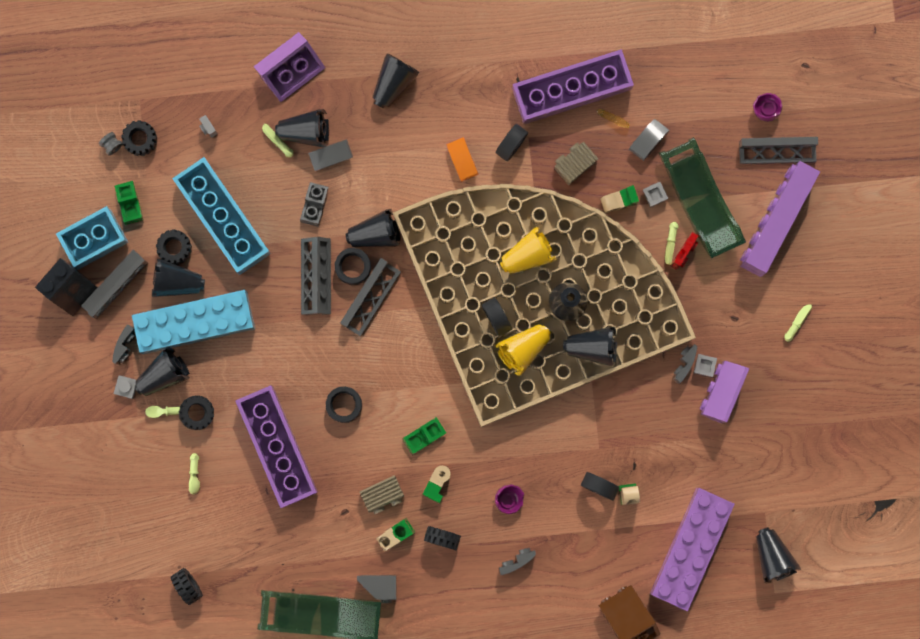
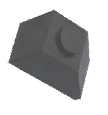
[357,575,397,603]

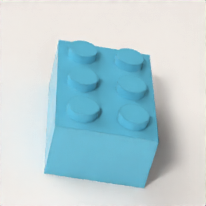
[56,206,129,270]

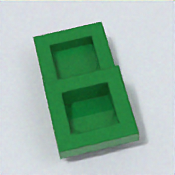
[114,181,144,225]
[402,417,446,455]

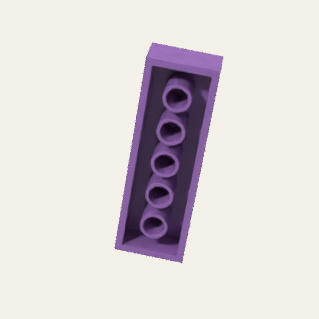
[512,49,634,124]
[740,161,820,277]
[236,386,318,508]
[650,488,734,611]

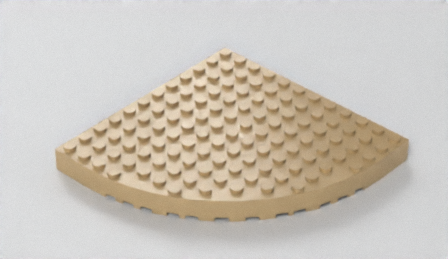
[393,184,696,427]

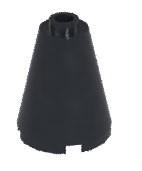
[372,54,419,108]
[275,109,330,147]
[345,209,400,247]
[151,259,205,297]
[549,282,588,321]
[563,327,617,366]
[135,347,190,396]
[756,527,801,584]

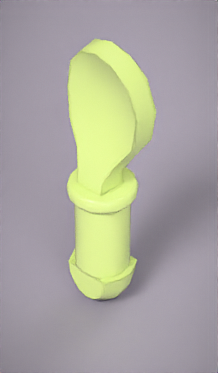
[145,406,180,418]
[189,453,200,495]

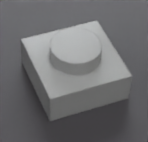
[199,115,218,138]
[642,182,668,208]
[693,354,717,377]
[114,375,136,399]

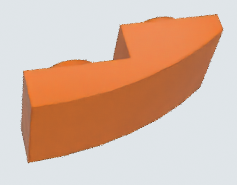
[446,137,479,182]

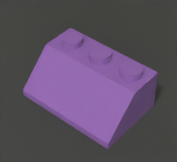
[254,32,326,102]
[699,361,749,424]

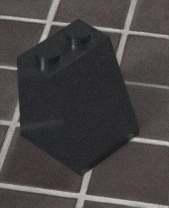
[35,258,98,316]

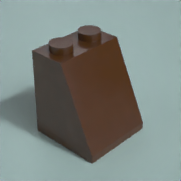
[598,585,661,639]

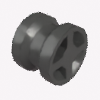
[99,132,123,156]

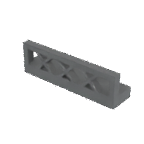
[739,137,818,164]
[301,237,331,315]
[81,250,148,319]
[340,258,401,337]

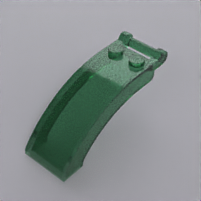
[659,137,746,259]
[257,590,381,639]

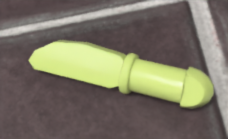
[262,123,294,157]
[665,222,678,265]
[784,305,812,342]

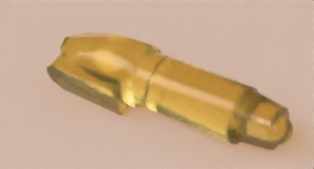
[597,109,630,128]

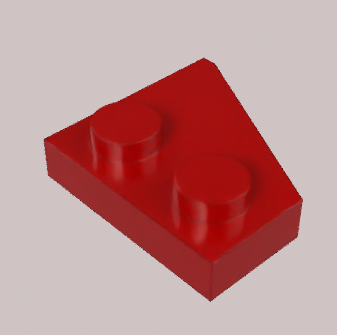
[670,232,699,270]

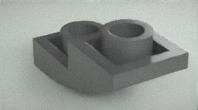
[629,119,669,161]
[308,139,353,171]
[300,182,328,227]
[112,324,136,365]
[673,344,697,384]
[499,548,536,575]

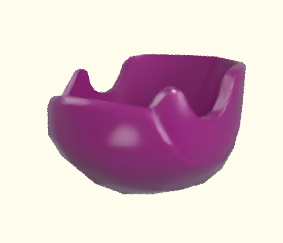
[753,93,783,122]
[495,484,525,514]

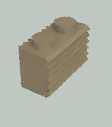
[554,142,599,185]
[360,475,404,514]

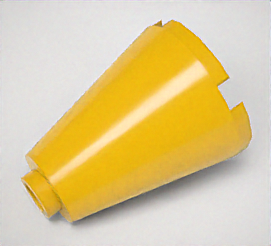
[500,226,556,274]
[496,324,551,375]

